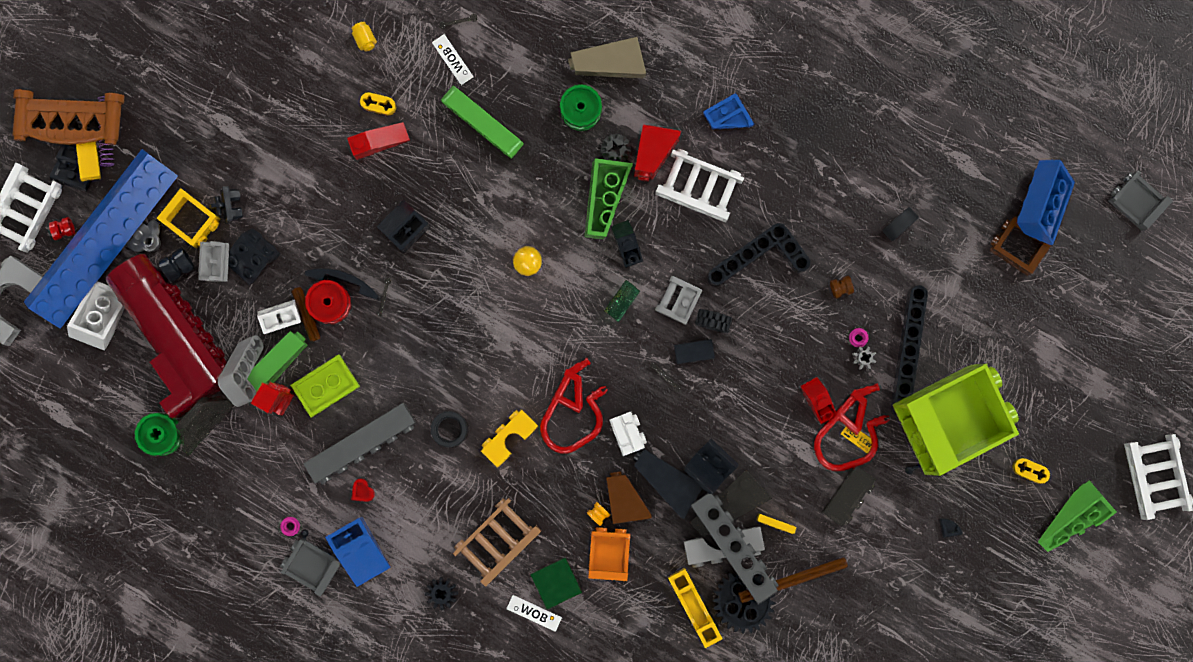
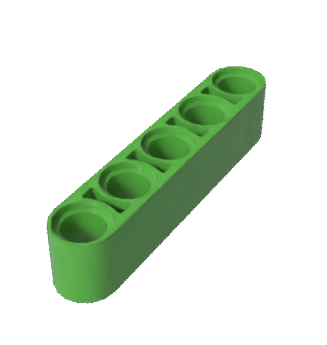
[441,86,524,159]

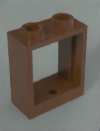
[989,217,1051,276]

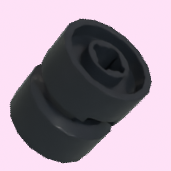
[158,247,195,282]

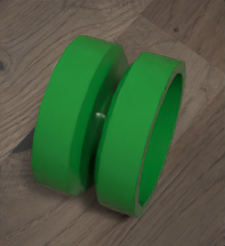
[560,84,602,131]
[135,413,184,456]

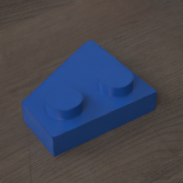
[703,93,754,129]

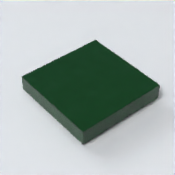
[530,557,582,610]

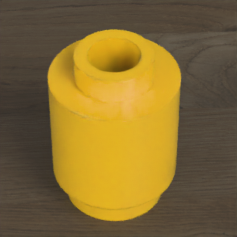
[351,22,377,52]

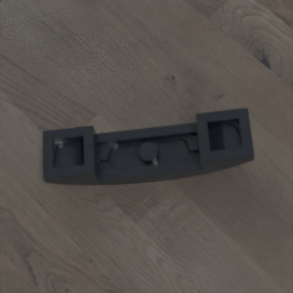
[304,269,380,301]

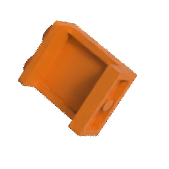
[588,527,630,581]

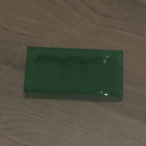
[604,280,640,322]

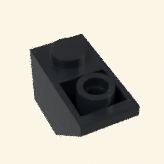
[611,220,643,268]

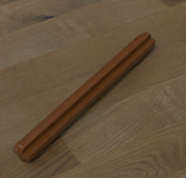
[739,557,848,603]

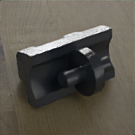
[209,186,243,224]

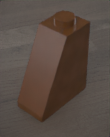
[606,471,652,524]

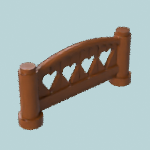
[12,89,125,145]

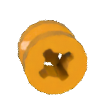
[587,502,611,526]

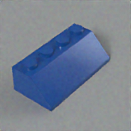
[1017,160,1075,245]

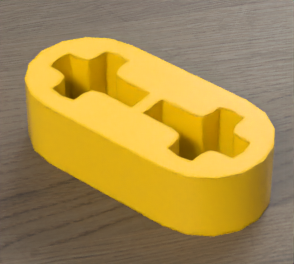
[360,93,396,116]
[1012,458,1050,483]

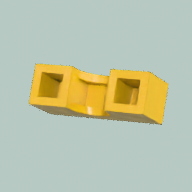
[481,410,539,467]

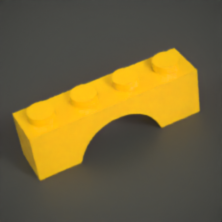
[668,568,722,648]

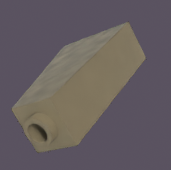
[568,37,646,78]

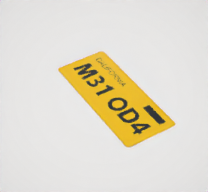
[841,427,872,453]

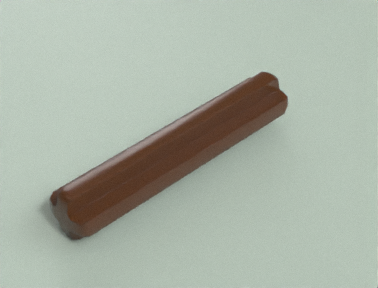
[292,287,320,342]

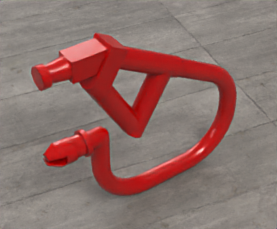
[540,358,608,454]
[814,383,890,471]

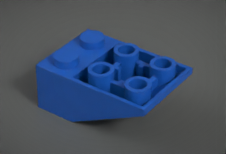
[325,517,391,587]

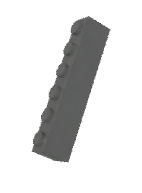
[303,403,417,485]

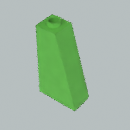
[247,331,307,393]

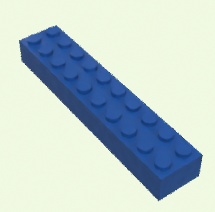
[24,149,178,328]

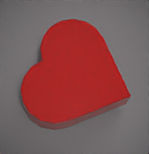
[351,479,375,502]

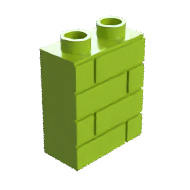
[893,364,1019,476]

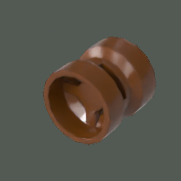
[830,275,854,299]

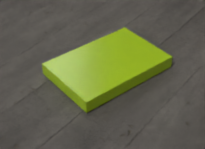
[290,354,360,418]

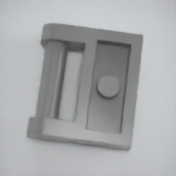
[655,276,702,325]

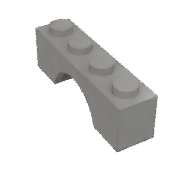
[683,526,765,568]

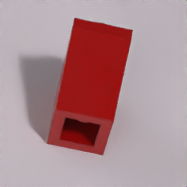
[800,377,836,424]

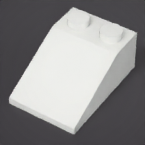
[67,281,124,351]

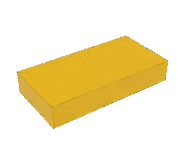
[76,142,101,181]
[756,513,797,534]

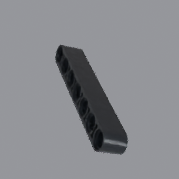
[891,285,928,417]

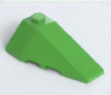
[1038,480,1117,552]

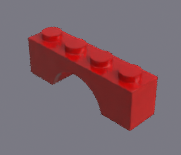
[251,382,294,415]

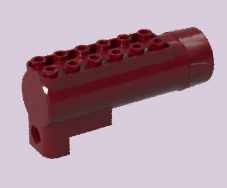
[105,254,227,418]

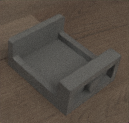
[1108,170,1173,231]
[280,538,341,597]

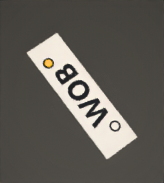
[432,34,473,85]
[507,595,562,632]

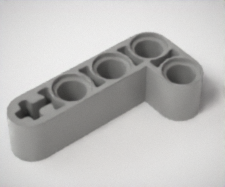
[218,335,263,407]

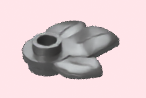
[127,219,161,252]

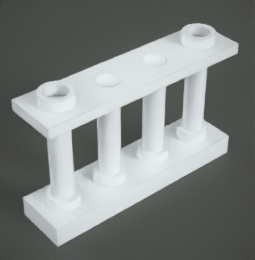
[655,149,744,223]
[0,163,63,253]
[1124,434,1193,520]

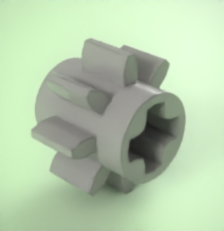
[852,347,876,370]

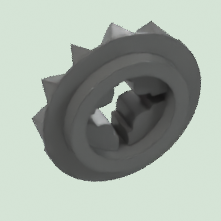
[601,134,631,162]

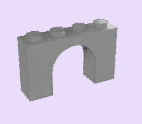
[0,256,43,346]

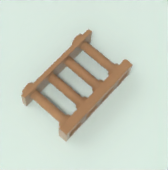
[453,498,541,587]

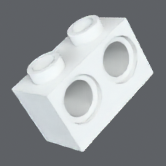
[257,300,301,334]

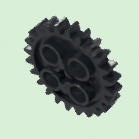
[712,572,776,634]

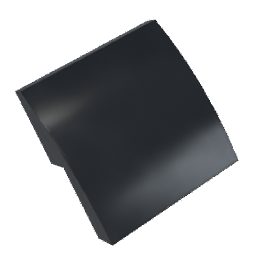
[49,144,100,192]

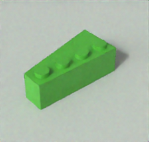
[584,158,633,239]

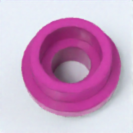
[849,328,868,347]
[280,517,300,536]

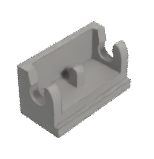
[198,241,229,282]

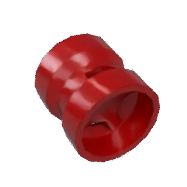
[49,217,75,240]

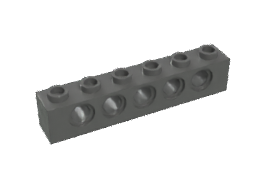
[691,493,779,605]

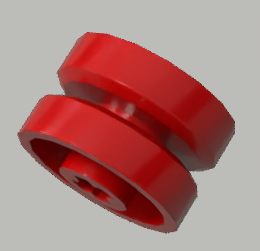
[305,280,351,324]

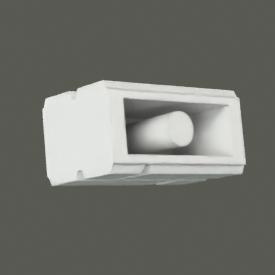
[609,412,647,456]

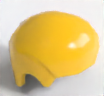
[513,246,542,276]

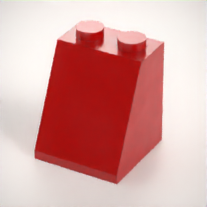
[634,125,681,181]

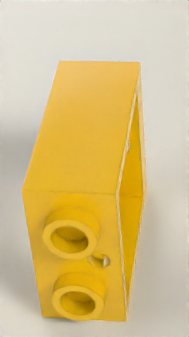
[157,188,220,248]

